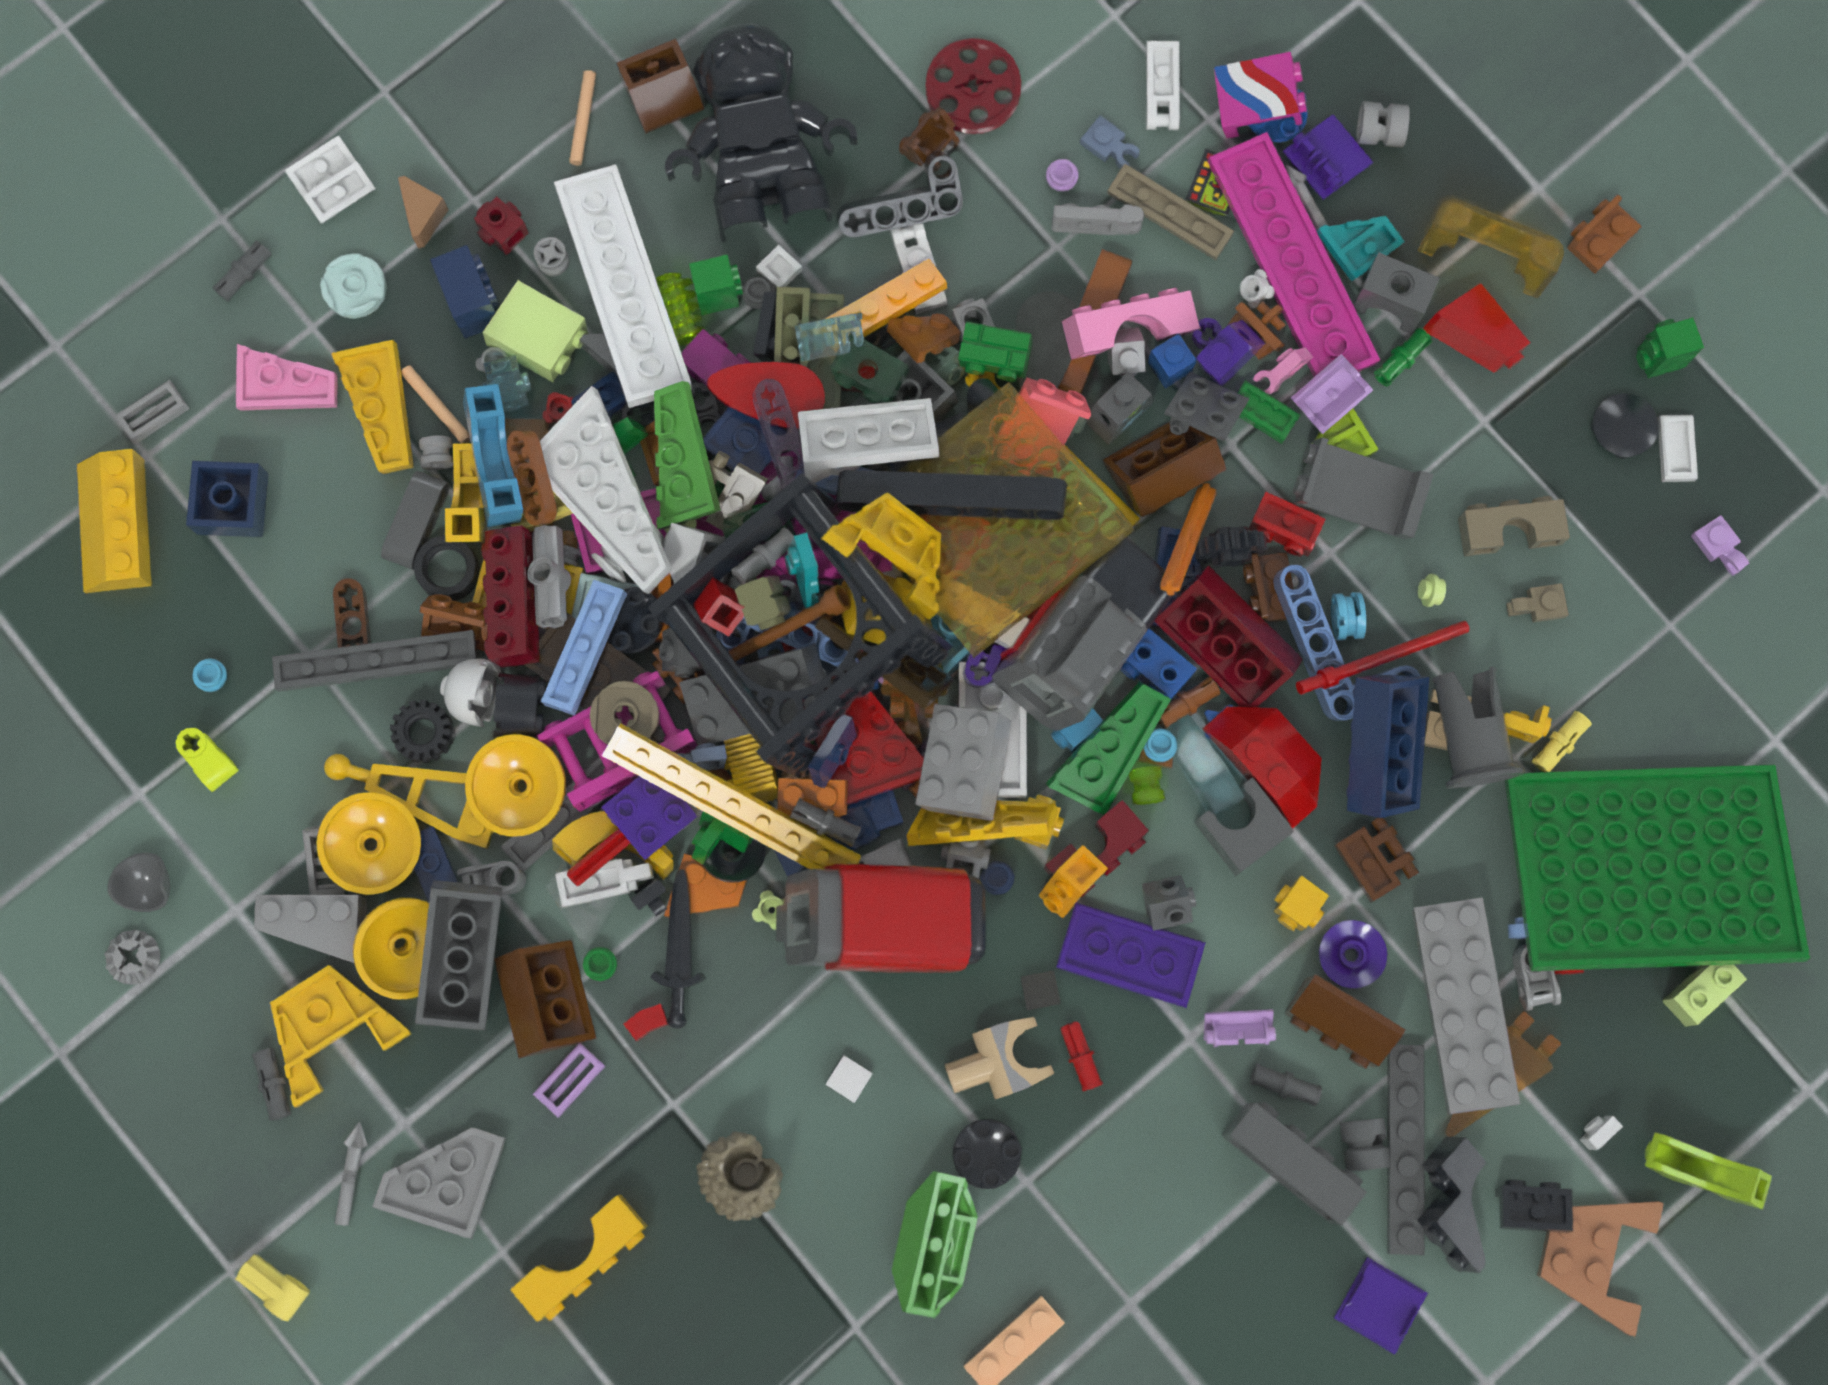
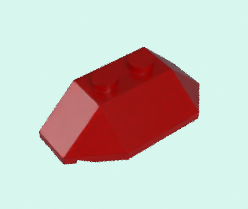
[1202,707,1322,829]

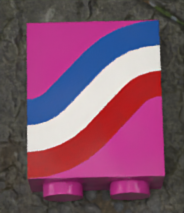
[1214,52,1307,139]

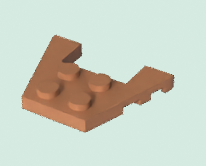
[1537,1201,1664,1337]

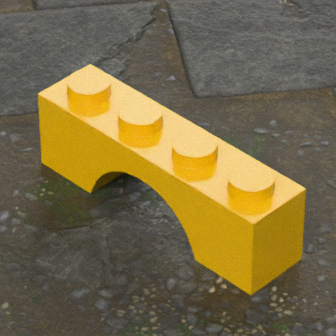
[510,1195,647,1322]

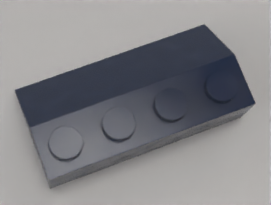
[1346,674,1429,818]

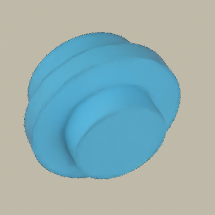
[193,658,227,692]
[1143,728,1177,762]

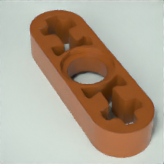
[507,430,557,525]

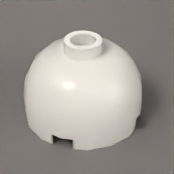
[440,659,501,727]

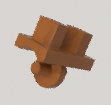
[1228,301,1286,360]

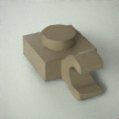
[1506,583,1569,623]

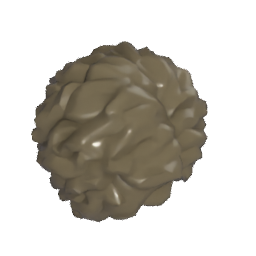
[696,1132,783,1221]

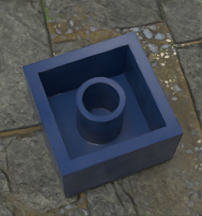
[430,245,500,339]
[186,461,269,537]

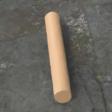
[569,70,596,165]
[401,365,470,444]

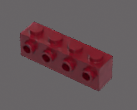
[482,525,540,668]

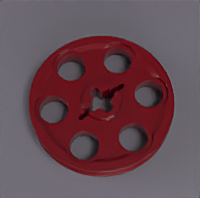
[925,38,1021,134]

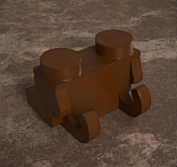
[899,107,960,172]

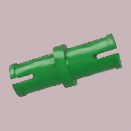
[1374,328,1432,387]

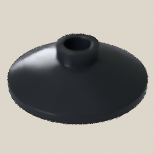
[701,839,765,883]

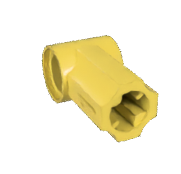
[236,1254,310,1322]

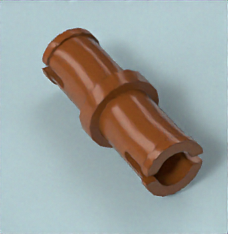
[1158,677,1220,729]

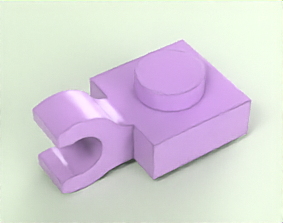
[1691,515,1749,576]

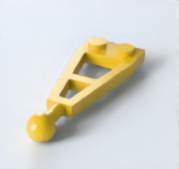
[324,754,493,850]

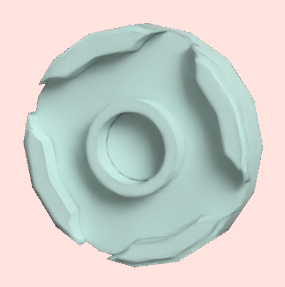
[320,253,387,319]

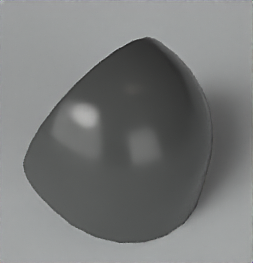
[107,852,170,912]

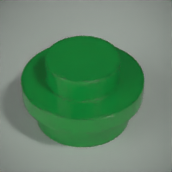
[583,947,617,981]

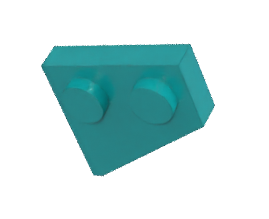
[1316,216,1405,282]
[784,533,819,609]

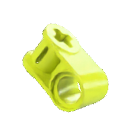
[176,728,239,792]

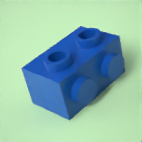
[1120,628,1197,700]

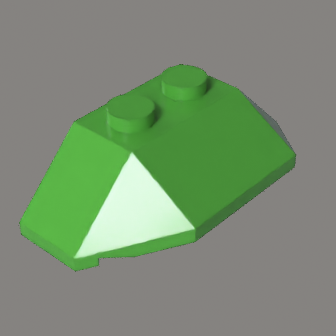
[891,1171,978,1318]

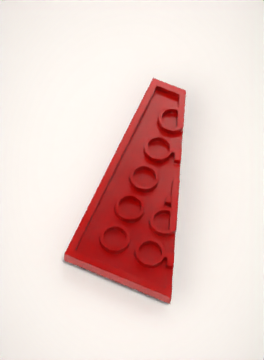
[781,625,924,806]

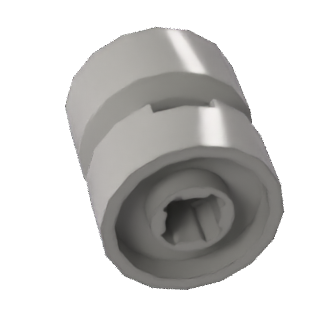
[1357,101,1410,148]

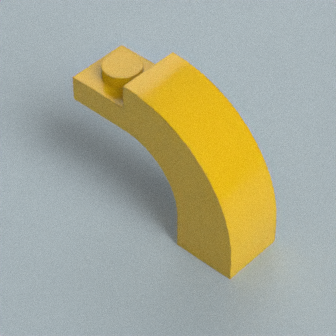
[445,443,488,542]
[552,811,673,880]

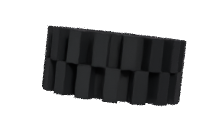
[390,700,455,763]

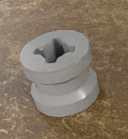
[533,237,569,276]
[419,436,453,470]

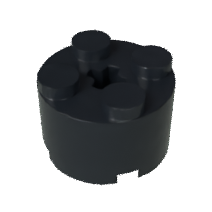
[493,673,546,739]

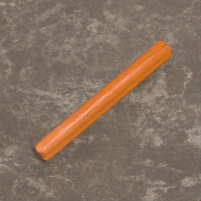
[1160,483,1217,595]

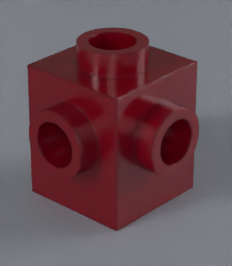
[474,196,529,255]

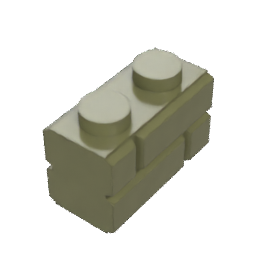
[735,575,791,631]

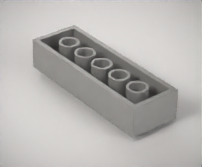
[1412,898,1520,1115]

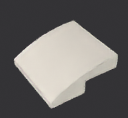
[285,135,375,224]

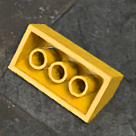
[77,449,152,593]

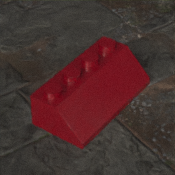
[1154,565,1303,707]

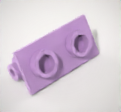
[1204,1009,1276,1047]

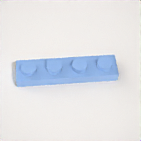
[541,580,627,716]

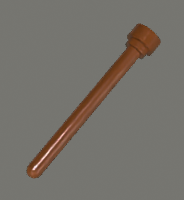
[728,585,851,662]

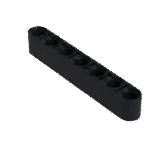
[835,470,1068,520]

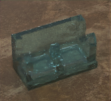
[794,312,864,362]

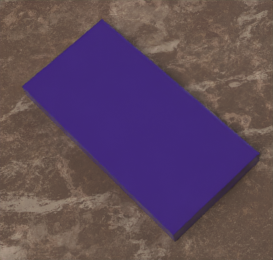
[1056,902,1206,1008]

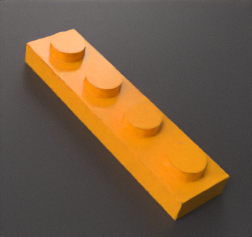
[819,258,947,353]

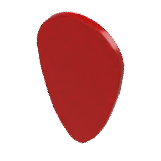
[707,362,825,429]

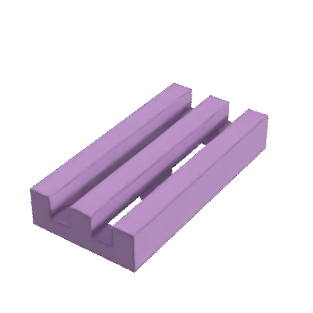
[533,1043,606,1118]

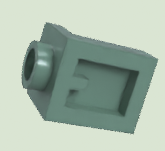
[924,346,966,387]

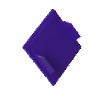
[1334,1257,1428,1355]

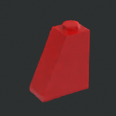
[1423,283,1531,373]

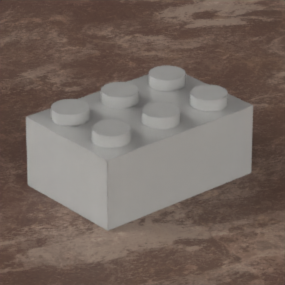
[915,704,1011,821]

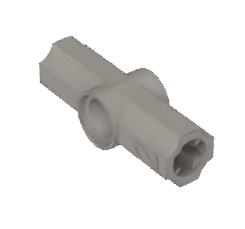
[527,525,571,628]

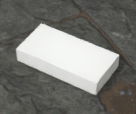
[1658,415,1698,482]

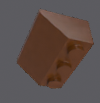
[1103,422,1227,517]
[494,940,596,1058]
[1284,974,1406,1069]

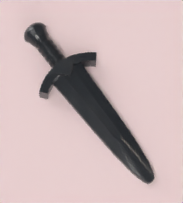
[650,869,706,1029]

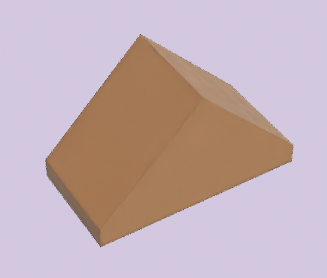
[398,176,449,248]

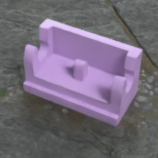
[1291,354,1373,434]

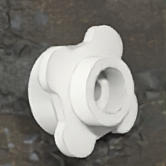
[1240,269,1275,308]

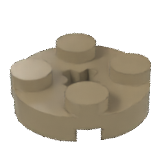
[590,681,660,745]

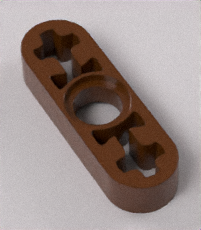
[333,578,371,648]

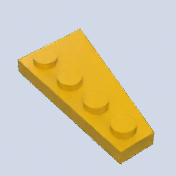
[331,340,414,474]
[906,800,1057,846]

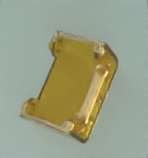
[1417,195,1564,299]

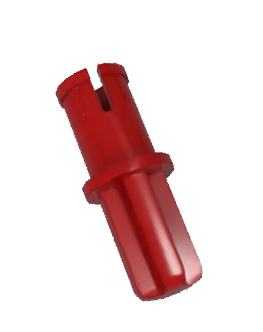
[1060,1021,1103,1091]

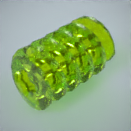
[655,272,706,346]

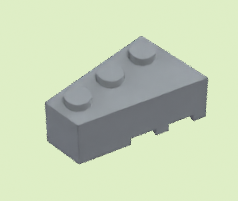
[254,895,367,963]

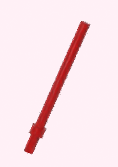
[1296,621,1470,695]

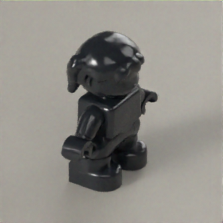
[665,23,857,242]

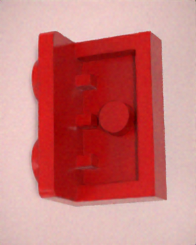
[1248,492,1326,557]

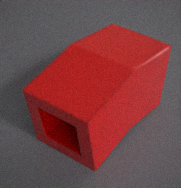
[623,1004,668,1042]

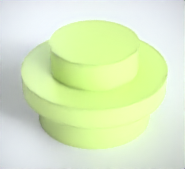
[1418,574,1446,607]

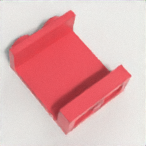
[993,377,1092,478]

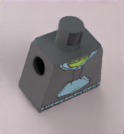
[1086,372,1153,445]

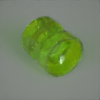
[1129,766,1166,805]

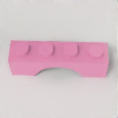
[1062,288,1200,359]

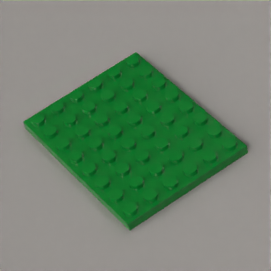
[1504,765,1810,971]

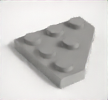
[372,1127,506,1239]

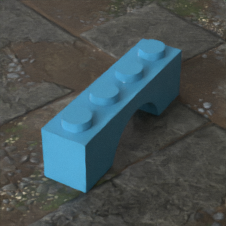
[463,384,523,527]

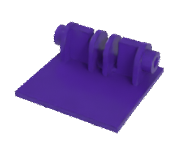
[1283,114,1373,200]
[601,776,698,860]

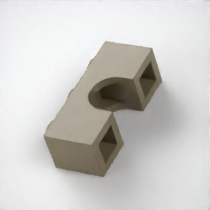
[1458,496,1570,556]

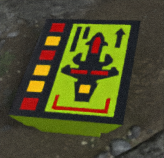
[1185,149,1230,215]

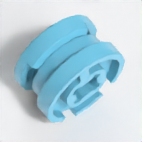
[1331,592,1366,640]

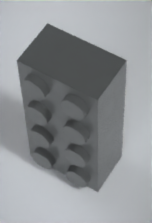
[679,643,825,745]
[415,880,502,1031]
[1221,1102,1367,1226]

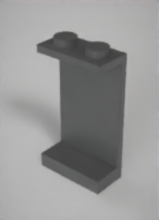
[1293,438,1433,539]

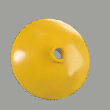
[465,734,566,837]
[317,792,421,895]
[353,898,429,1000]

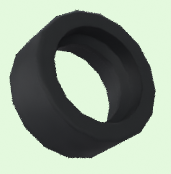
[413,535,480,601]

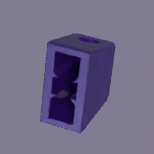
[1196,320,1266,386]

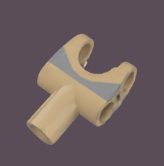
[944,1017,1055,1100]

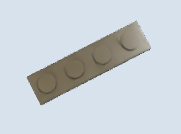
[1107,164,1234,261]

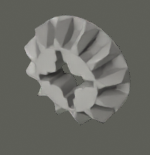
[104,930,160,985]

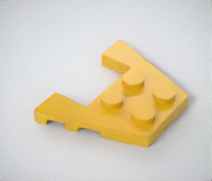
[822,492,941,620]
[270,965,412,1108]

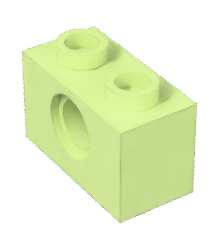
[1662,964,1747,1027]

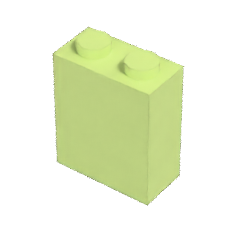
[483,281,588,382]

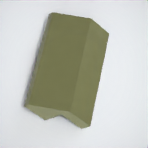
[774,287,845,409]

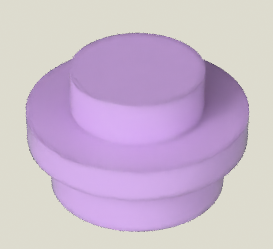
[1046,159,1078,192]

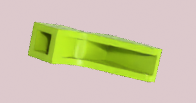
[1645,1133,1772,1210]

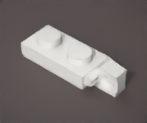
[555,859,654,908]

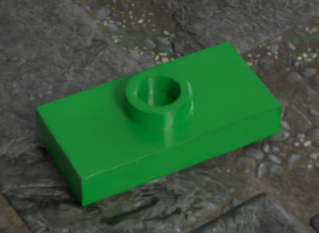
[1237,380,1301,444]

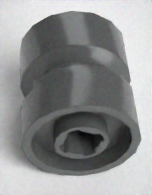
[1340,1118,1391,1171]

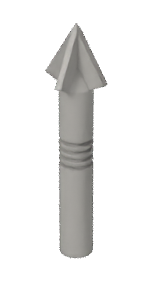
[1286,164,1328,250]
[335,1121,368,1225]

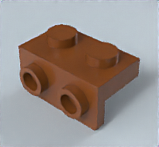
[420,594,488,651]

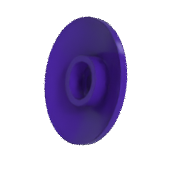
[1319,920,1387,989]

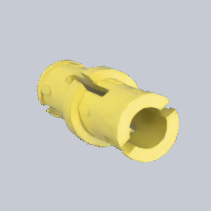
[1532,711,1592,772]

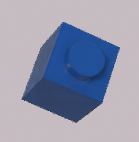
[1148,334,1197,389]

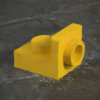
[1504,705,1552,744]

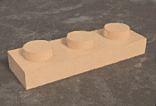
[964,1296,1065,1385]

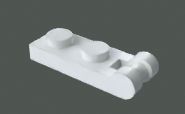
[1146,41,1179,130]
[890,223,947,314]

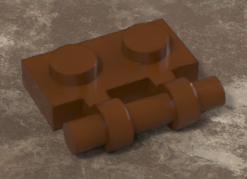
[1334,817,1419,903]

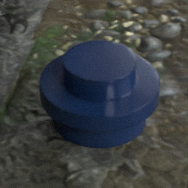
[981,861,1014,895]

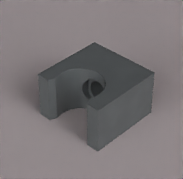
[1353,252,1439,335]
[1195,777,1295,876]

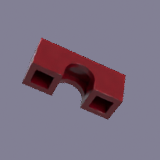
[1044,800,1149,899]

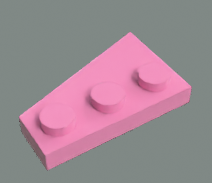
[236,344,338,411]

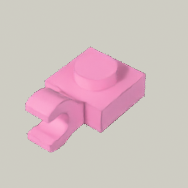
[1253,347,1313,395]

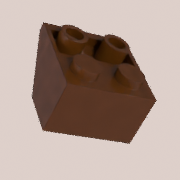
[617,38,704,134]

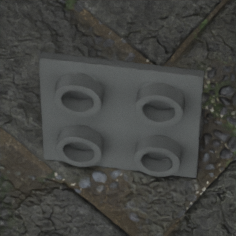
[1164,372,1249,442]

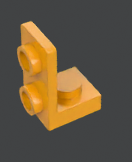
[1039,845,1108,918]

